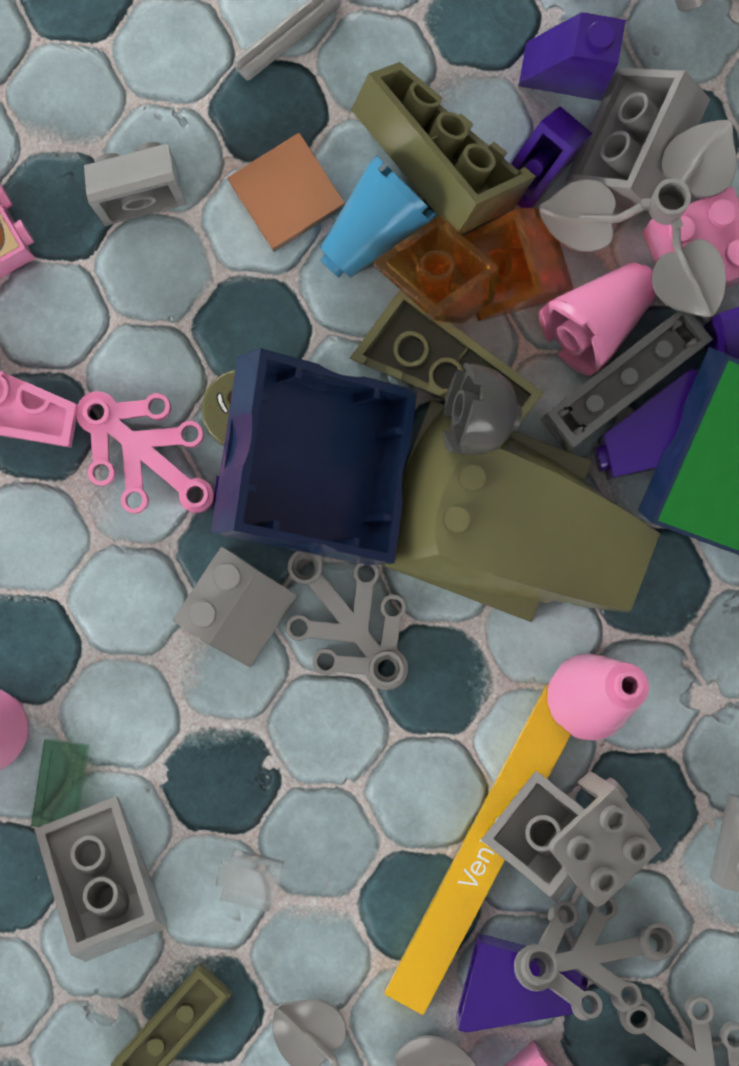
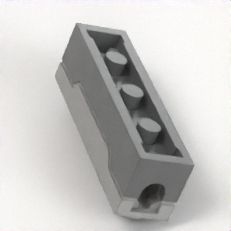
[541,311,713,452]

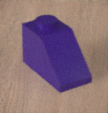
[511,106,593,213]

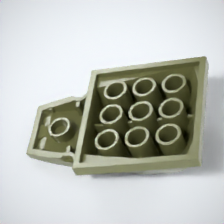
[380,400,660,622]

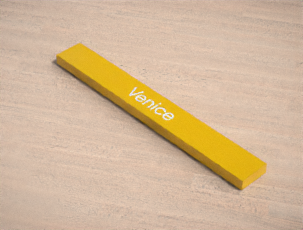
[384,683,571,1015]

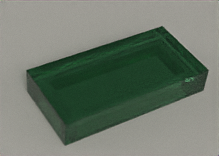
[31,738,90,827]

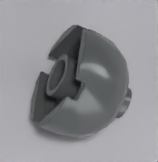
[443,362,522,455]

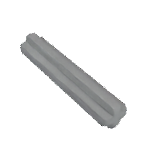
[234,0,341,81]

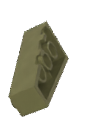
[351,62,536,237]
[350,287,544,423]

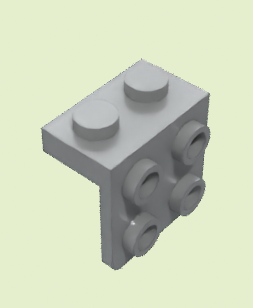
[549,771,662,907]

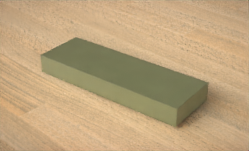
[110,962,232,1066]

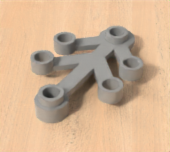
[286,551,408,690]
[514,897,677,1021]
[617,994,739,1066]

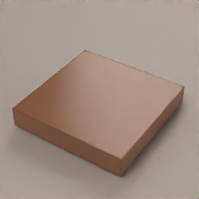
[227,133,345,252]

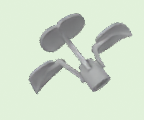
[539,120,737,318]
[273,999,476,1066]

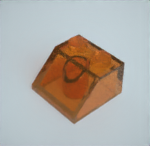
[455,208,573,321]
[374,216,500,324]

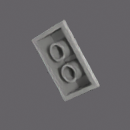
[565,68,710,213]

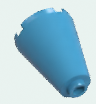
[320,155,438,277]

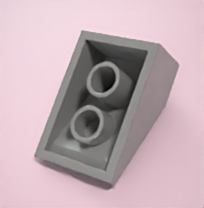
[35,796,168,962]

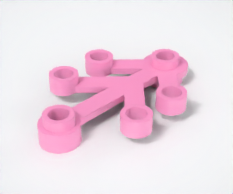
[76,391,215,514]

